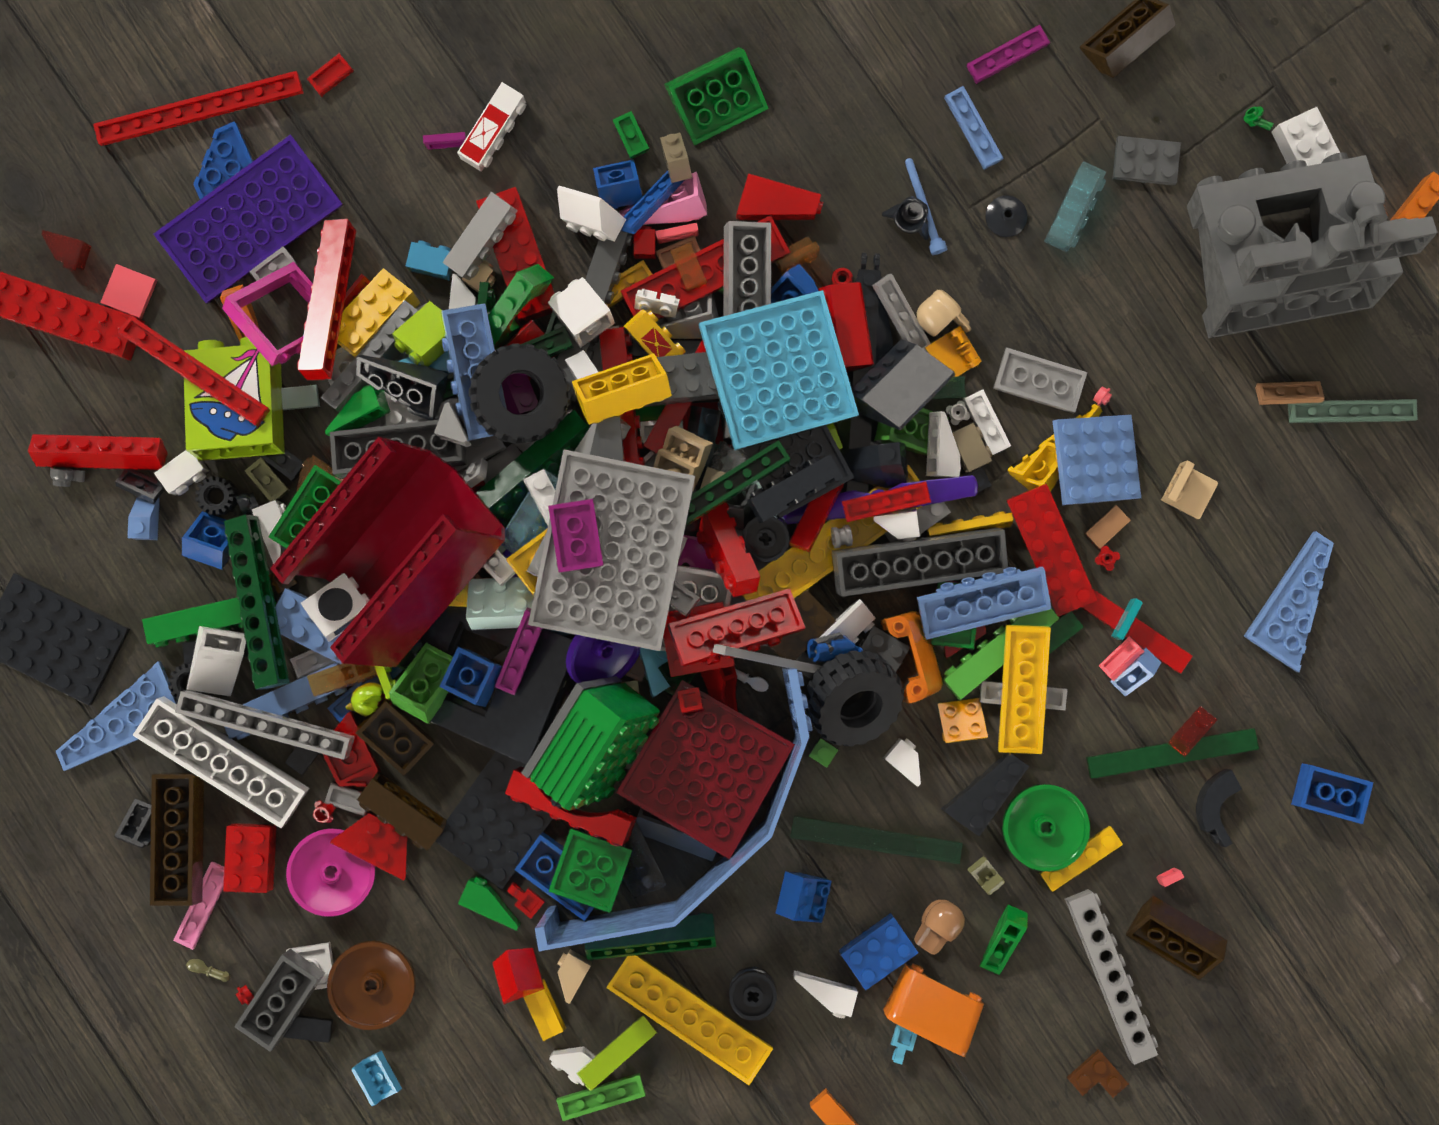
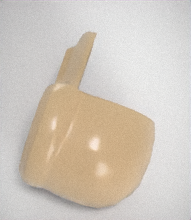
[917,290,971,337]

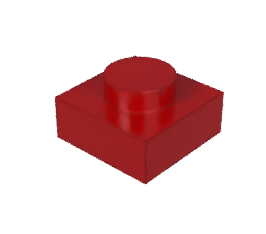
[677,687,703,714]

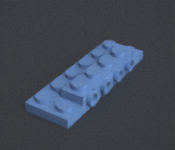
[441,303,507,440]
[917,567,1051,640]

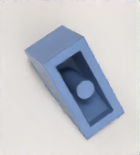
[128,497,159,540]
[1110,648,1162,696]

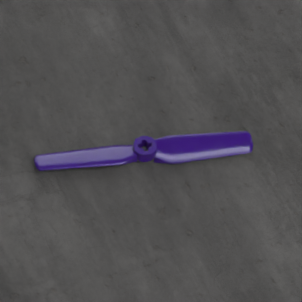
[783,475,978,524]

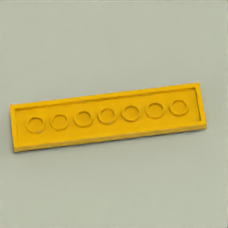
[606,955,773,1085]

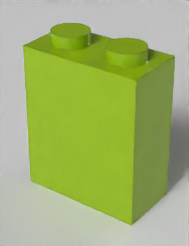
[392,301,446,367]

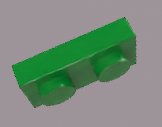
[613,111,649,159]

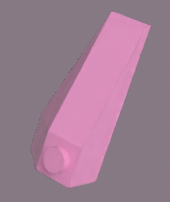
[619,172,707,225]

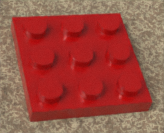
[663,601,735,677]

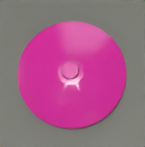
[286,829,375,917]

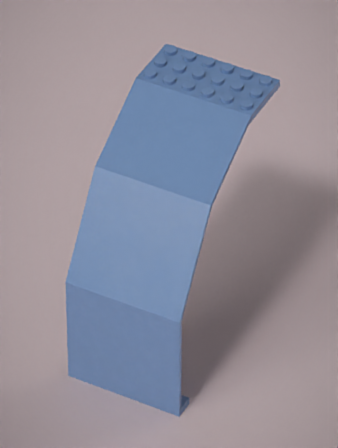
[535,668,812,951]

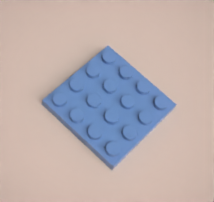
[1053,415,1141,505]

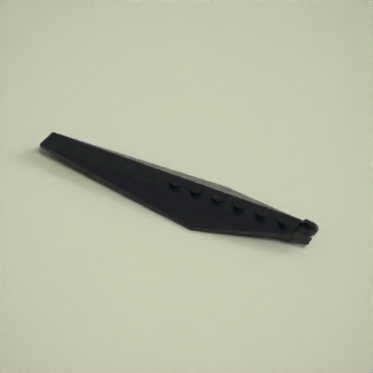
[837,253,894,493]

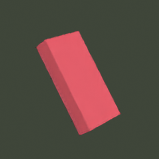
[656,223,699,244]
[1099,636,1145,681]

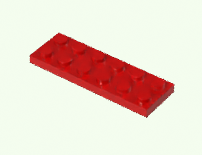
[1007,483,1097,617]

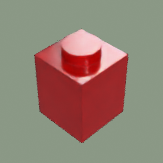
[634,226,656,259]

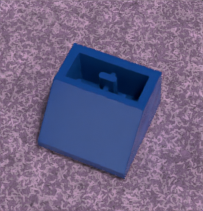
[776,871,832,923]

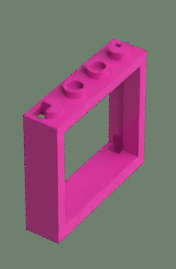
[222,262,313,367]

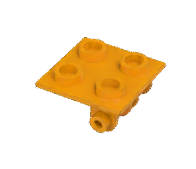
[925,326,982,383]
[938,698,988,743]

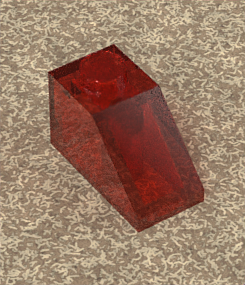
[41,230,91,271]

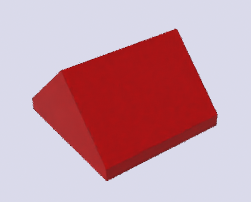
[493,948,545,1004]

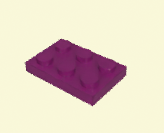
[548,499,604,573]

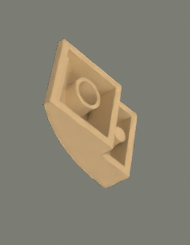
[653,426,713,492]

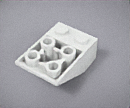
[187,626,246,696]

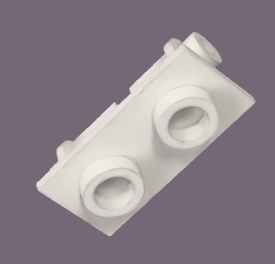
[634,289,680,318]

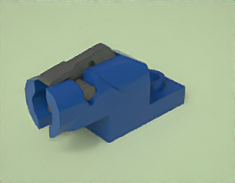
[807,632,863,662]

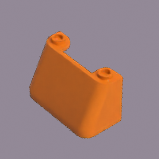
[880,611,943,703]
[883,963,984,1057]

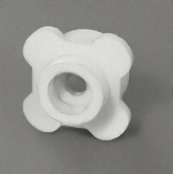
[946,401,970,425]

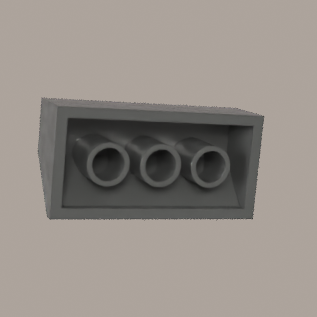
[632,808,716,861]

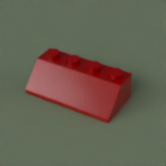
[818,282,874,373]

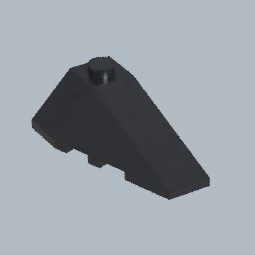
[356,355,448,421]

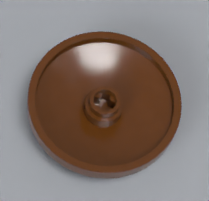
[327,941,415,1030]

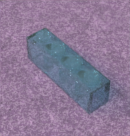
[1044,161,1106,252]
[501,468,558,553]

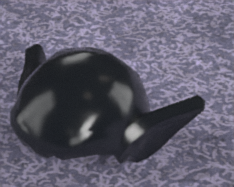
[882,196,929,240]

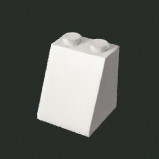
[548,277,615,348]

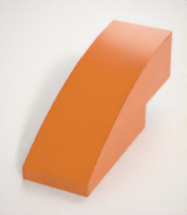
[810,1088,858,1125]

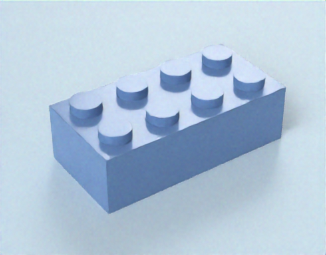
[275,588,348,665]

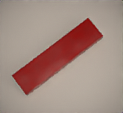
[842,481,931,522]
[789,483,844,553]

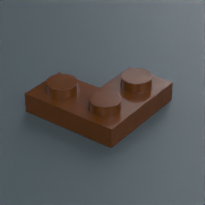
[1067,1049,1129,1098]

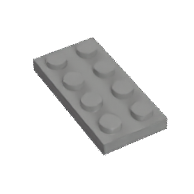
[993,348,1087,414]

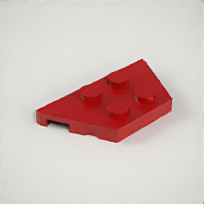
[323,711,381,787]
[330,813,407,880]

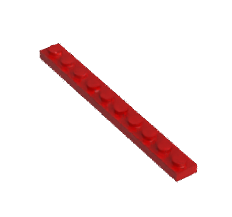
[93,71,304,146]

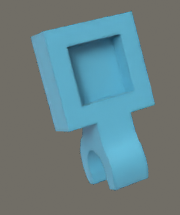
[891,1024,917,1065]

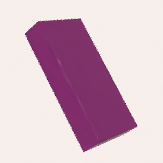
[423,132,467,150]

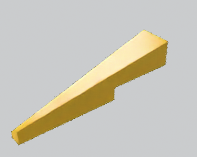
[1007,404,1102,492]

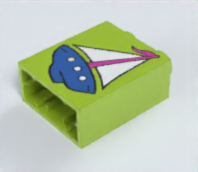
[184,337,285,461]

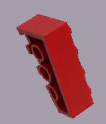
[697,502,760,597]

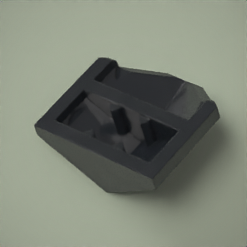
[114,798,151,848]

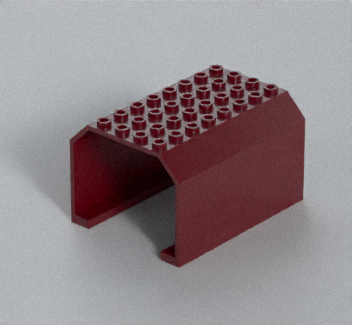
[270,437,505,667]

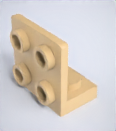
[1161,460,1218,519]

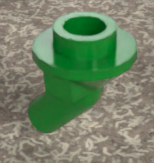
[1244,107,1274,131]

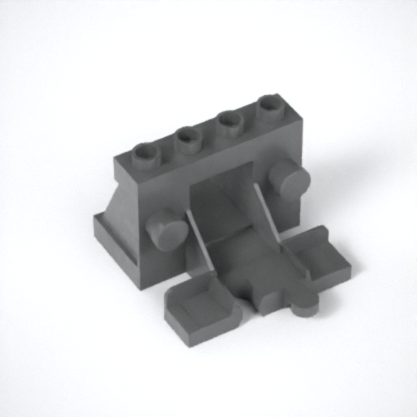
[1187,152,1438,339]

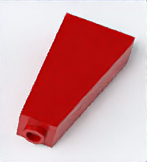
[736,173,824,220]

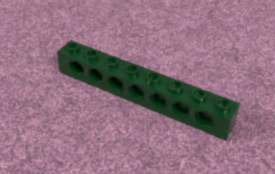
[224,515,290,689]

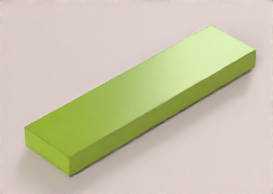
[576,1016,657,1091]

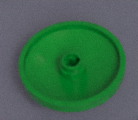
[1003,784,1090,871]

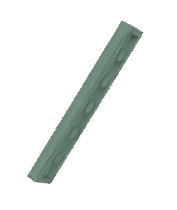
[1288,399,1418,423]

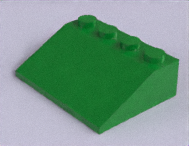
[664,47,769,146]
[268,465,342,549]

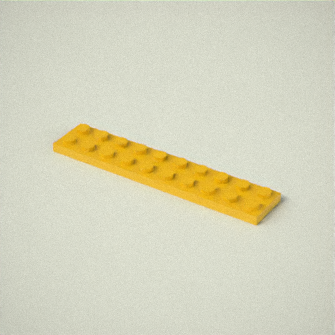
[742,465,922,601]

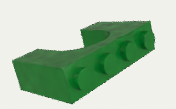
[488,264,554,350]

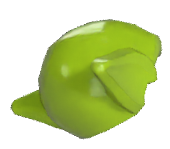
[345,683,383,717]

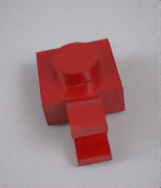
[507,882,545,919]

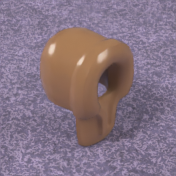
[914,900,965,955]

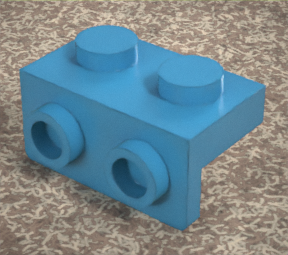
[352,1051,402,1106]

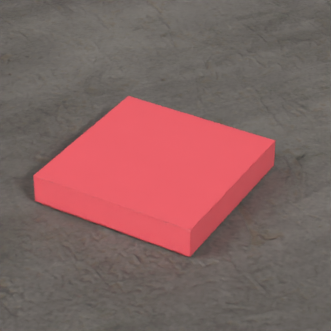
[100,264,158,319]

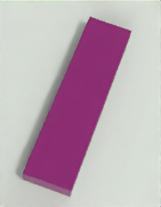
[966,25,1050,84]
[495,607,542,695]

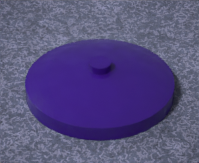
[566,635,641,683]

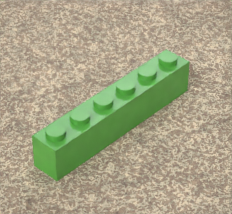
[942,609,1060,700]

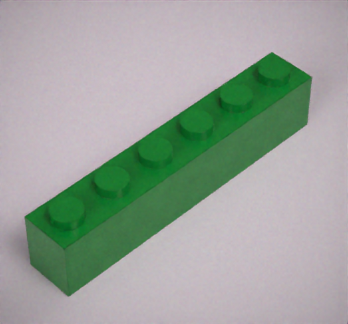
[142,591,276,648]

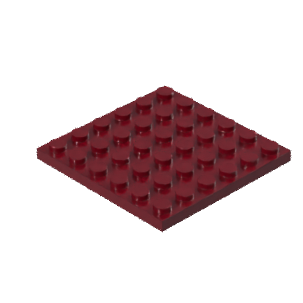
[616,680,795,859]

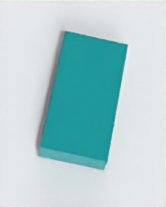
[1111,598,1143,640]

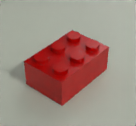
[223,823,277,893]

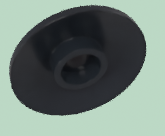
[985,195,1027,237]

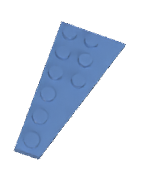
[1244,531,1334,672]
[56,661,178,771]

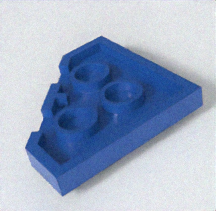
[193,121,253,200]

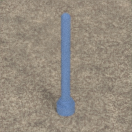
[905,158,947,255]

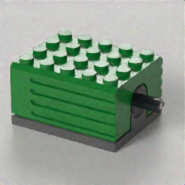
[522,676,660,811]

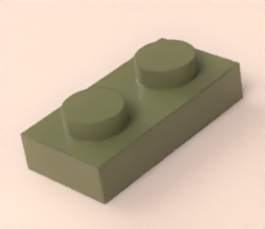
[245,457,290,502]

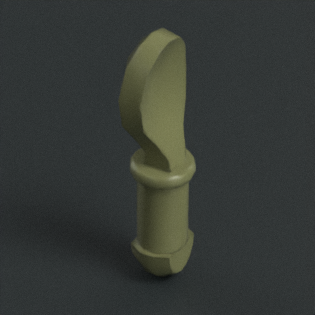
[186,959,230,982]

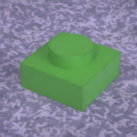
[809,738,838,768]

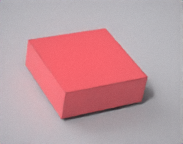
[1156,868,1184,887]

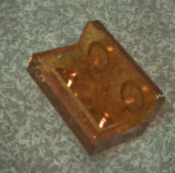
[775,237,820,275]

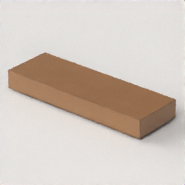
[1255,381,1325,405]

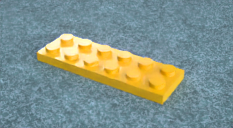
[998,625,1051,754]

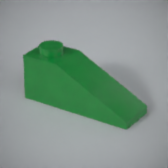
[325,385,391,436]
[458,876,521,931]
[980,904,1028,975]

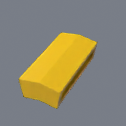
[523,979,566,1041]

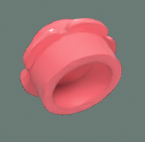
[1093,386,1112,406]

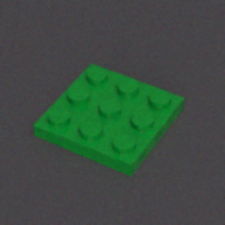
[548,828,632,913]

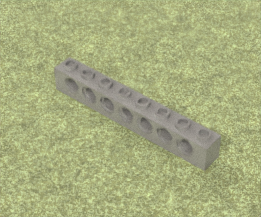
[175,690,355,760]
[1065,889,1158,1065]

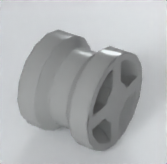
[831,525,853,548]

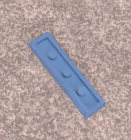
[944,86,1003,170]

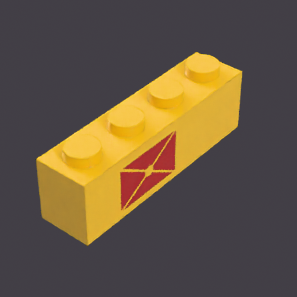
[624,309,686,357]

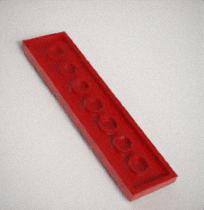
[620,215,790,320]

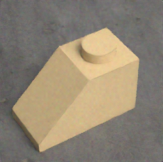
[557,949,592,1004]

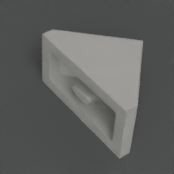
[434,402,471,447]

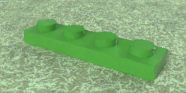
[557,1073,646,1121]

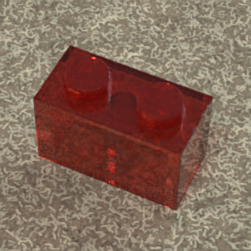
[1169,706,1217,757]

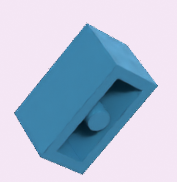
[405,241,452,281]

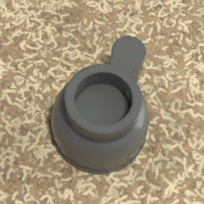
[50,467,85,487]

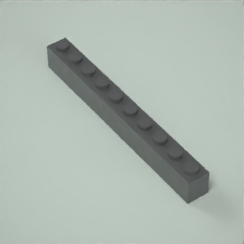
[557,231,634,417]

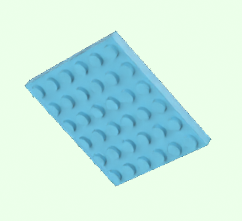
[698,290,859,450]

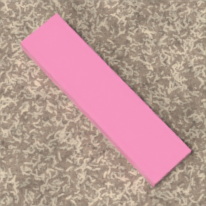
[173,862,224,950]

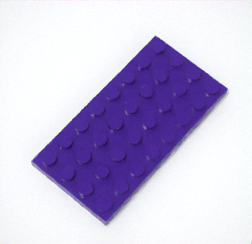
[153,134,343,304]

